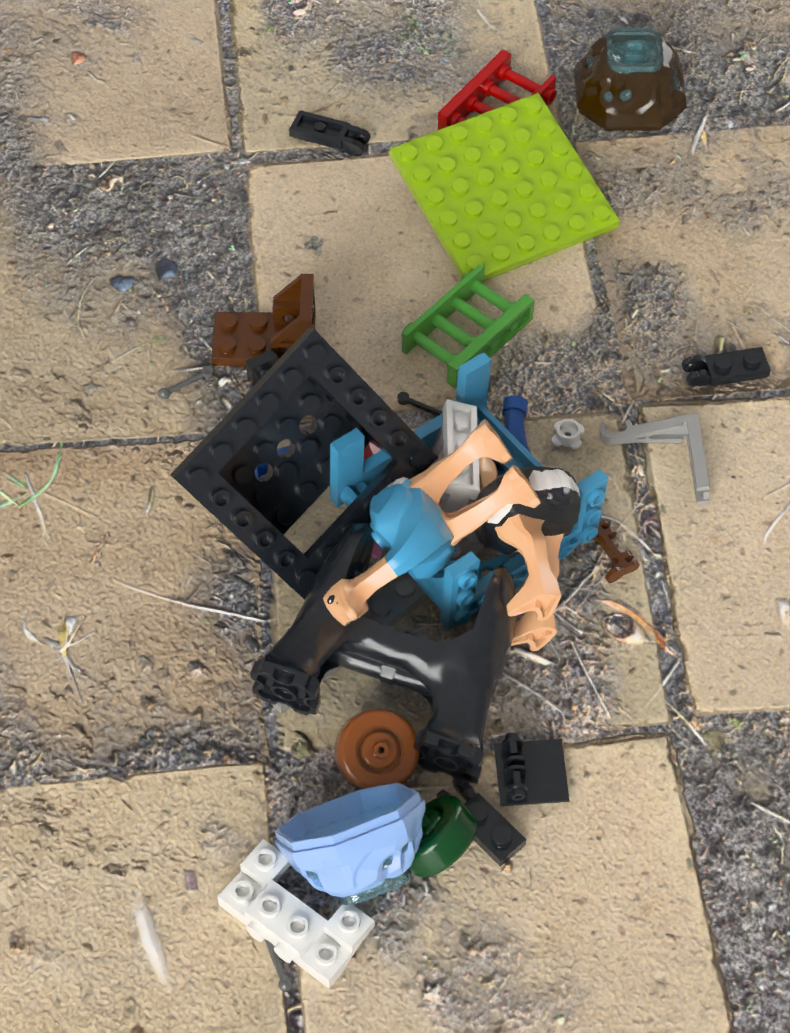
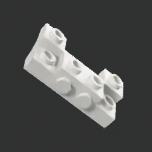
[218,839,375,989]

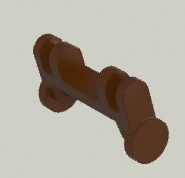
[593,519,640,583]

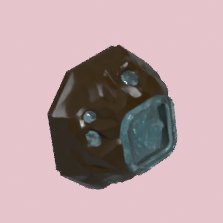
[574,28,687,131]

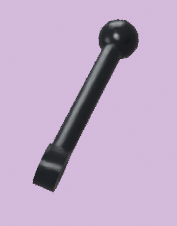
[397,392,443,416]

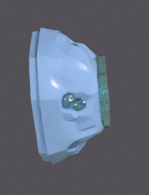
[274,782,426,905]

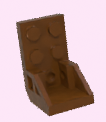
[211,274,316,366]

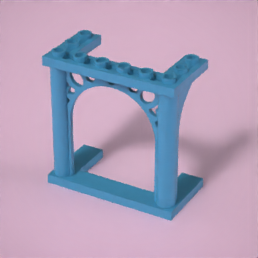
[330,352,608,630]

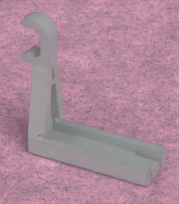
[599,414,710,505]

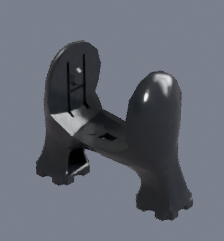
[250,523,516,784]

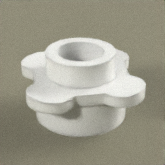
[551,419,584,450]

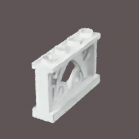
[430,399,480,513]

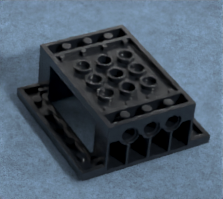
[170,327,438,600]

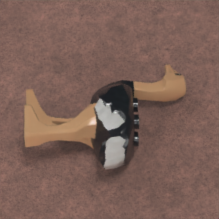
[472,457,581,651]

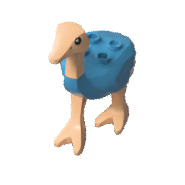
[323,419,541,626]

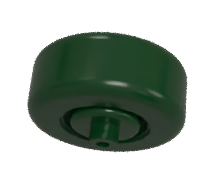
[408,795,477,878]

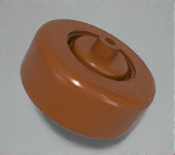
[334,709,419,789]

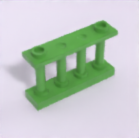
[401,264,534,389]

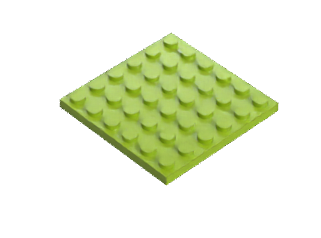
[389,93,620,281]

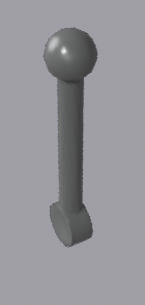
[158,366,214,399]
[264,939,293,992]

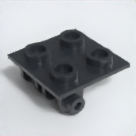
[494,732,570,806]

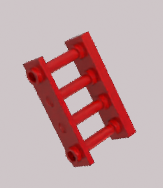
[438,49,557,130]

